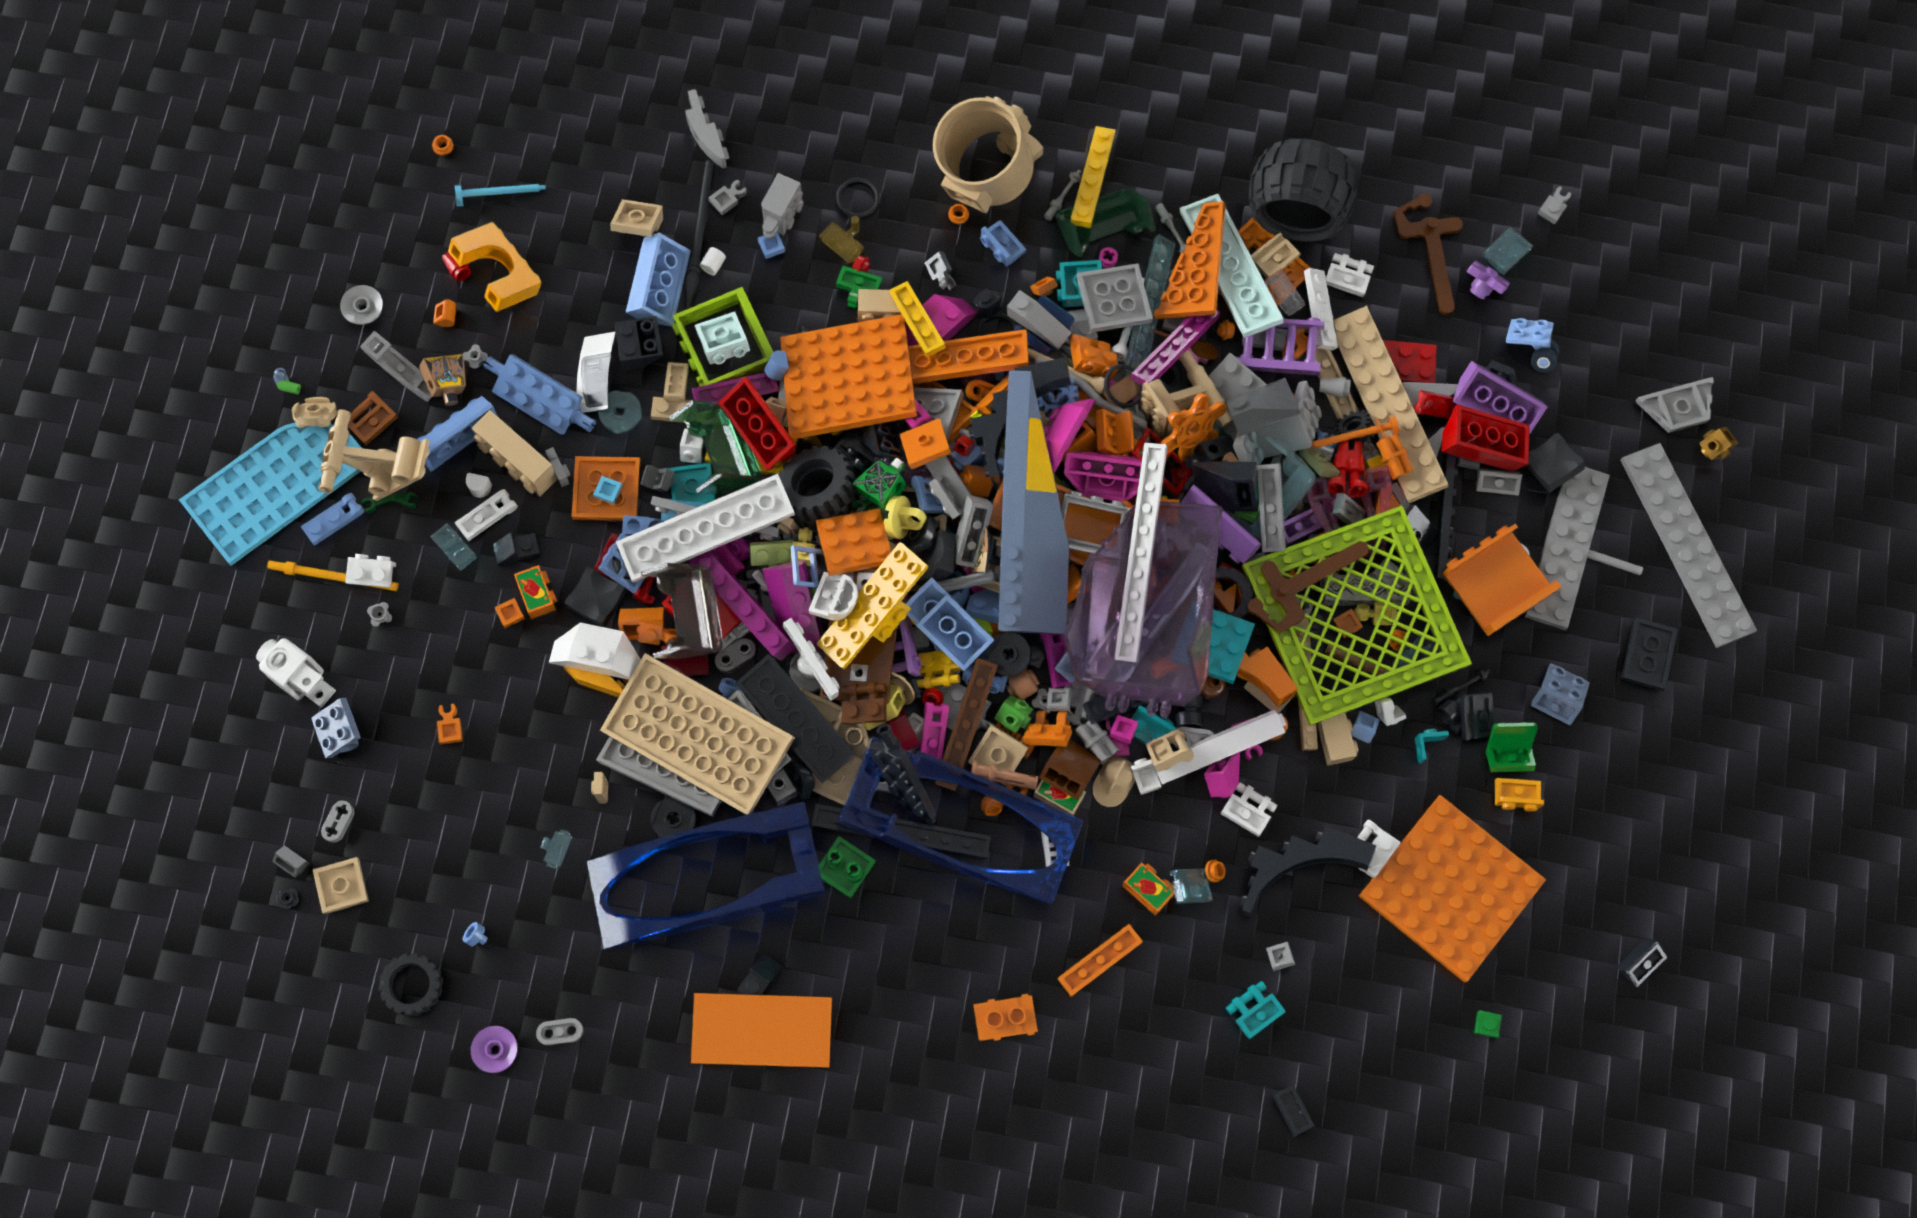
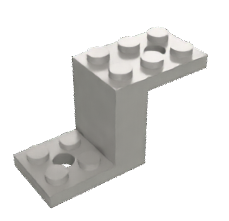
[1233,381,1322,465]

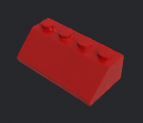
[718,376,796,471]
[1442,404,1530,472]

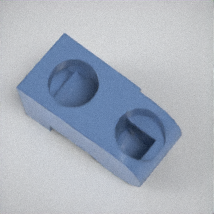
[622,515,663,536]

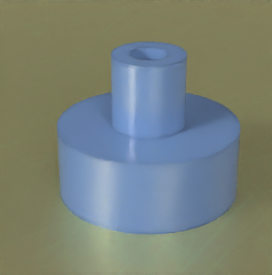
[719,678,741,699]
[463,922,487,946]

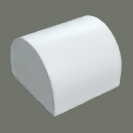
[466,473,492,498]

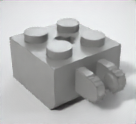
[761,173,804,239]

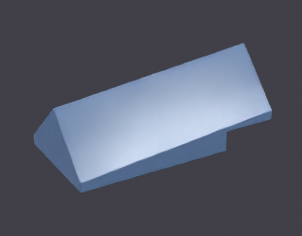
[906,577,995,671]

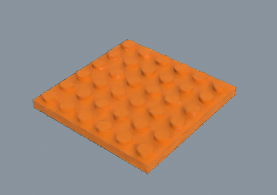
[780,314,917,440]
[1359,795,1546,983]

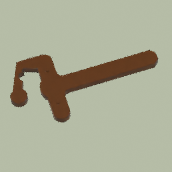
[1393,194,1463,315]
[1247,541,1369,634]

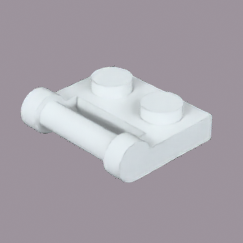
[1357,820,1401,878]

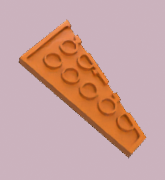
[1153,201,1226,319]

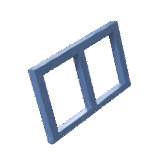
[791,545,823,588]

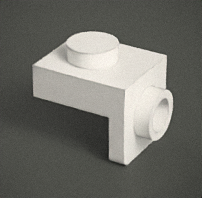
[1131,758,1162,795]

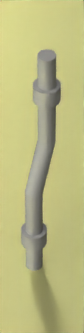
[1034,356,1148,429]

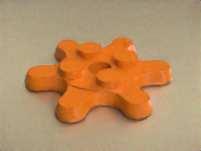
[1160,393,1227,462]

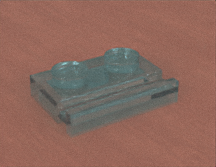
[1482,227,1533,275]
[1170,869,1212,904]

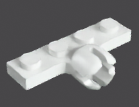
[783,618,840,701]

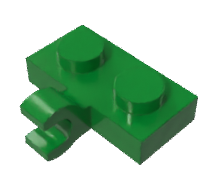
[836,266,882,308]

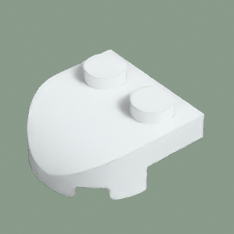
[809,572,859,621]

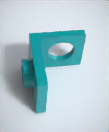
[1415,729,1449,764]

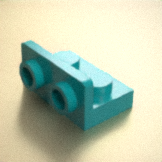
[1131,705,1177,745]

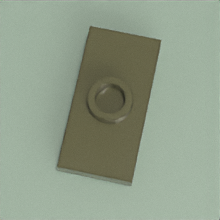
[1299,447,1340,478]

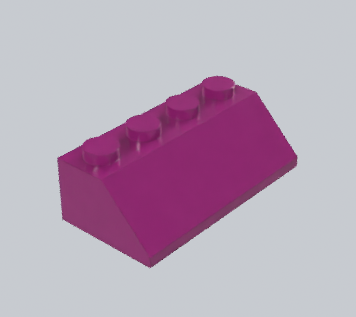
[763,559,824,653]

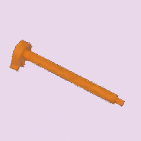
[1311,416,1400,448]

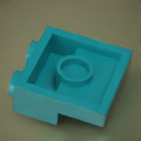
[1056,260,1102,307]

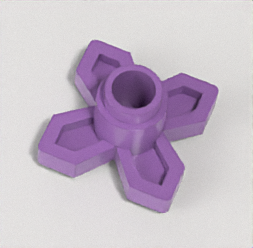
[1467,261,1510,299]

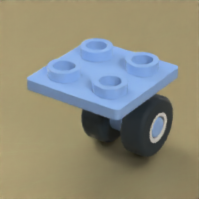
[1506,318,1560,373]

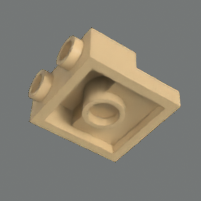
[610,199,663,237]

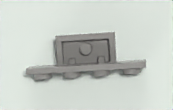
[925,456,972,519]

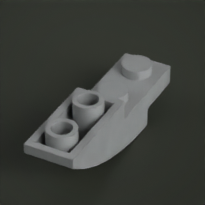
[685,89,729,168]

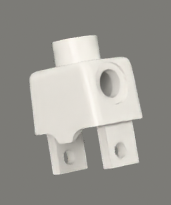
[256,638,336,708]

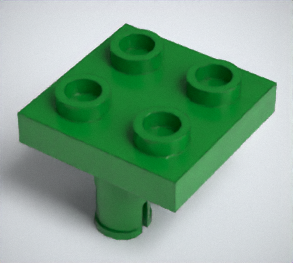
[814,836,876,899]

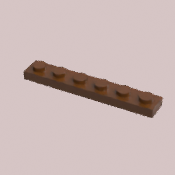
[934,658,998,791]

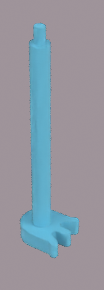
[455,184,546,206]

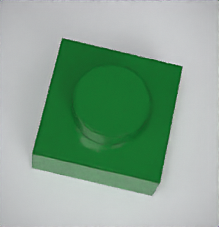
[1474,1010,1502,1038]

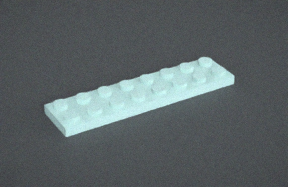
[1180,194,1283,338]

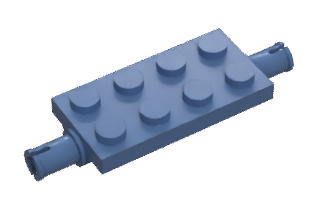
[484,354,596,434]

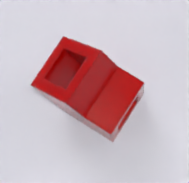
[954,435,975,457]

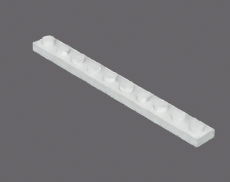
[1114,443,1168,663]

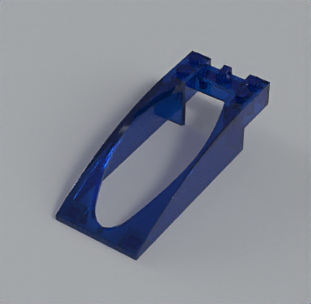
[836,737,1084,905]
[587,802,825,950]

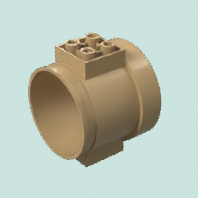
[933,96,1034,213]

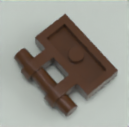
[841,682,887,725]

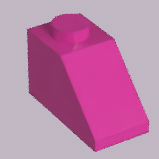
[1204,752,1240,798]

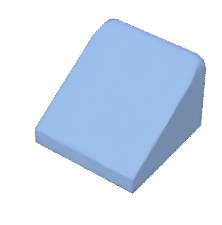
[1351,711,1380,743]

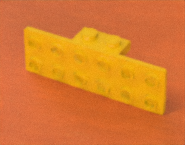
[817,542,928,669]

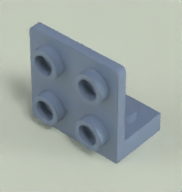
[1531,663,1590,725]

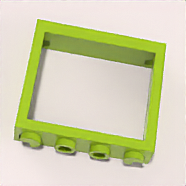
[672,287,773,387]

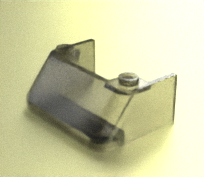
[641,562,723,659]

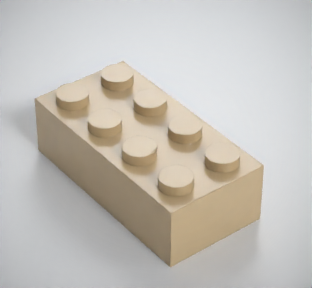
[472,410,558,497]

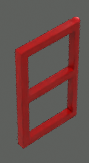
[1131,427,1192,497]

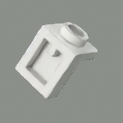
[680,429,706,464]
[1375,697,1406,726]

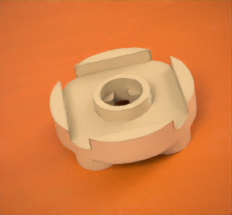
[292,397,337,428]

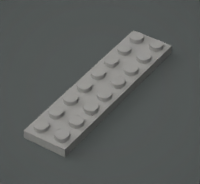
[1524,467,1610,630]

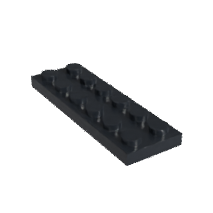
[736,654,856,783]

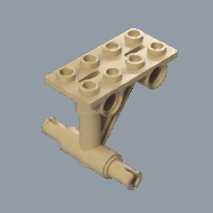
[1140,351,1233,440]
[318,410,430,501]

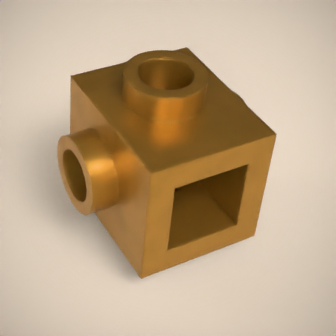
[1699,427,1738,460]

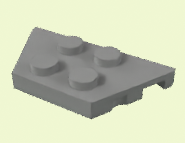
[1636,377,1714,433]

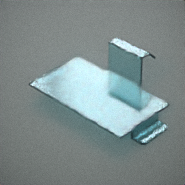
[540,830,572,869]

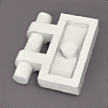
[1326,253,1374,297]
[1221,782,1278,837]

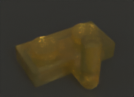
[819,216,864,264]

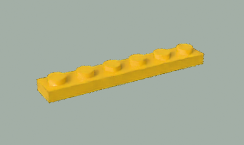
[1070,126,1116,228]

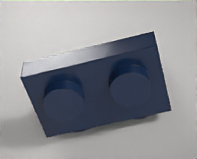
[1014,296,1075,356]

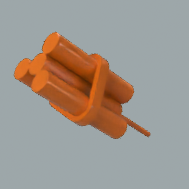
[1375,418,1413,480]

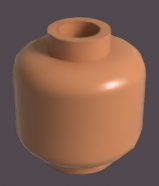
[1006,669,1040,700]

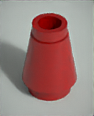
[442,252,471,281]

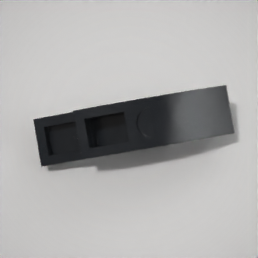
[1083,678,1171,725]

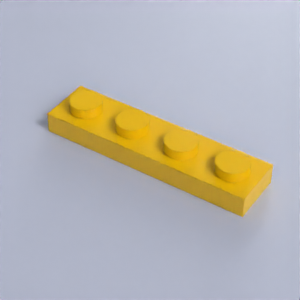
[889,281,946,357]

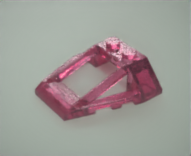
[1304,465,1392,557]

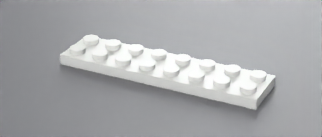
[616,474,795,583]

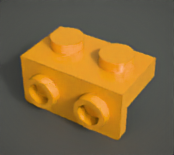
[1495,778,1544,811]

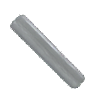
[937,570,995,592]

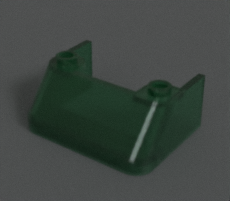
[1055,189,1156,257]
[669,400,761,494]

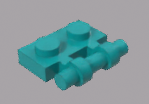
[1226,981,1286,1039]

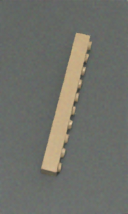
[1295,614,1318,751]

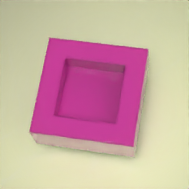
[1110,715,1138,744]

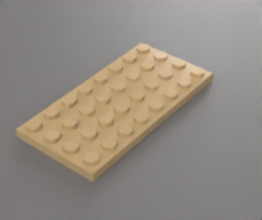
[600,654,795,816]

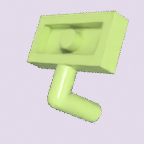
[750,540,793,567]

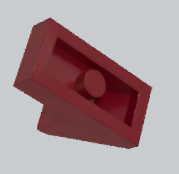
[885,708,920,752]

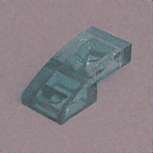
[430,523,477,571]

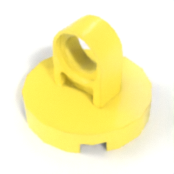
[884,496,927,539]

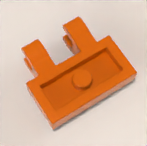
[1023,710,1072,747]

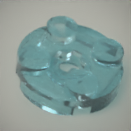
[598,390,642,434]

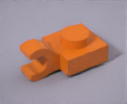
[638,619,678,645]

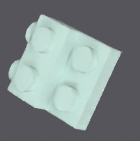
[695,312,750,364]

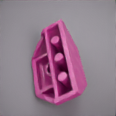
[906,294,978,346]
[1043,399,1095,473]
[1064,451,1142,501]

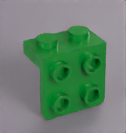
[1486,722,1538,772]

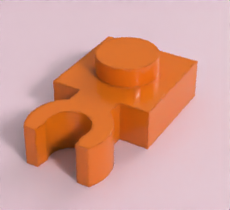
[437,704,463,744]

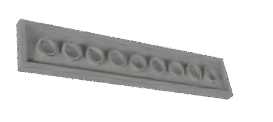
[1620,443,1757,648]

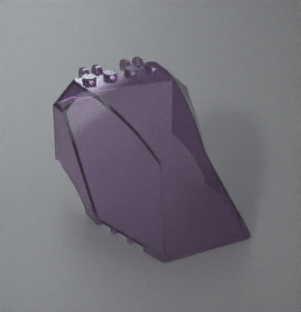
[1063,501,1222,718]

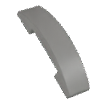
[360,331,433,402]

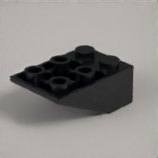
[859,419,910,462]
[1191,462,1259,512]

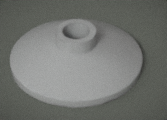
[340,285,383,325]

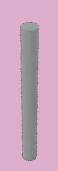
[1587,550,1643,575]

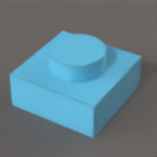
[593,476,623,505]

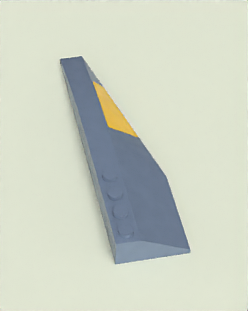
[998,371,1069,634]

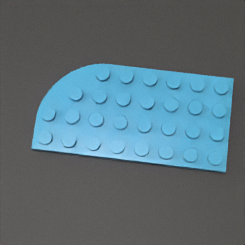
[179,422,361,566]

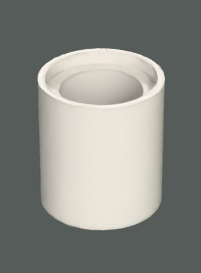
[699,247,726,275]

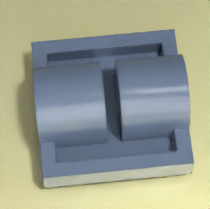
[311,698,361,758]

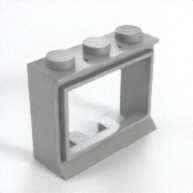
[1061,491,1129,560]

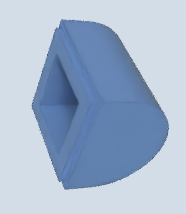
[764,351,789,381]

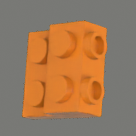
[1069,334,1119,380]

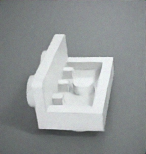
[345,554,396,588]

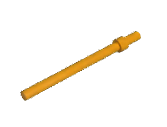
[267,560,398,591]

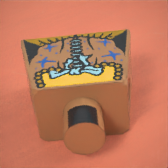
[419,354,465,406]

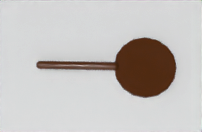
[1153,330,1219,360]

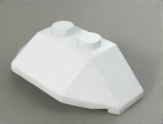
[549,623,641,680]

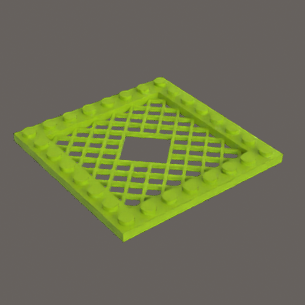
[1242,506,1472,726]

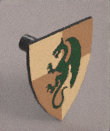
[969,527,1001,573]

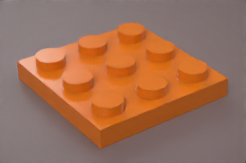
[572,456,640,521]
[816,508,891,576]

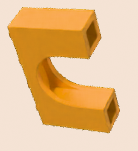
[448,222,541,312]

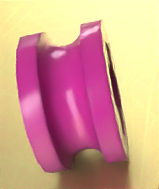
[1099,247,1118,268]

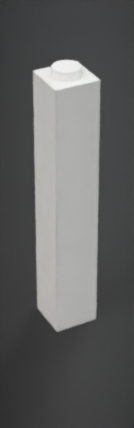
[1153,710,1286,784]

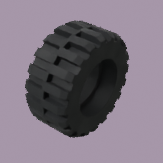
[778,446,861,530]

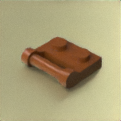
[348,391,398,446]

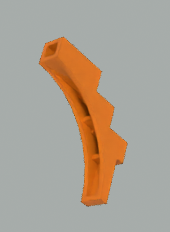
[1150,647,1298,707]

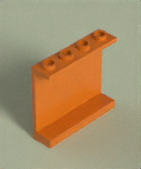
[1442,524,1562,636]

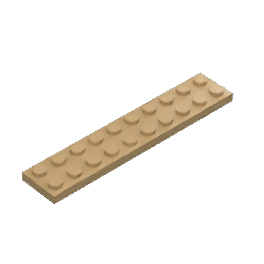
[1333,306,1448,503]

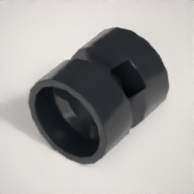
[1174,694,1204,729]

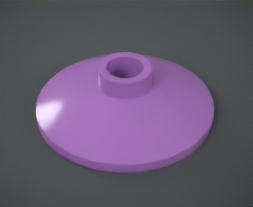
[471,1026,518,1073]

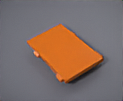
[974,994,1038,1041]

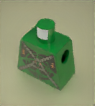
[853,458,906,513]

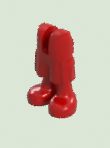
[1327,440,1368,498]

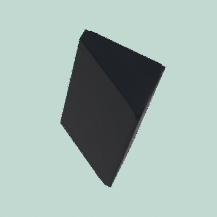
[1617,938,1667,987]

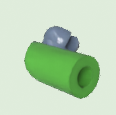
[273,368,301,394]

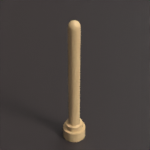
[1028,348,1109,395]

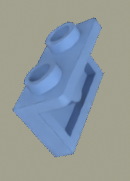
[980,220,1026,267]

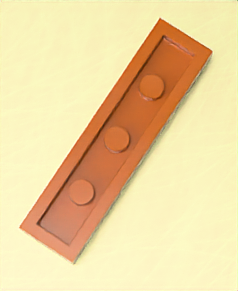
[1057,924,1143,997]

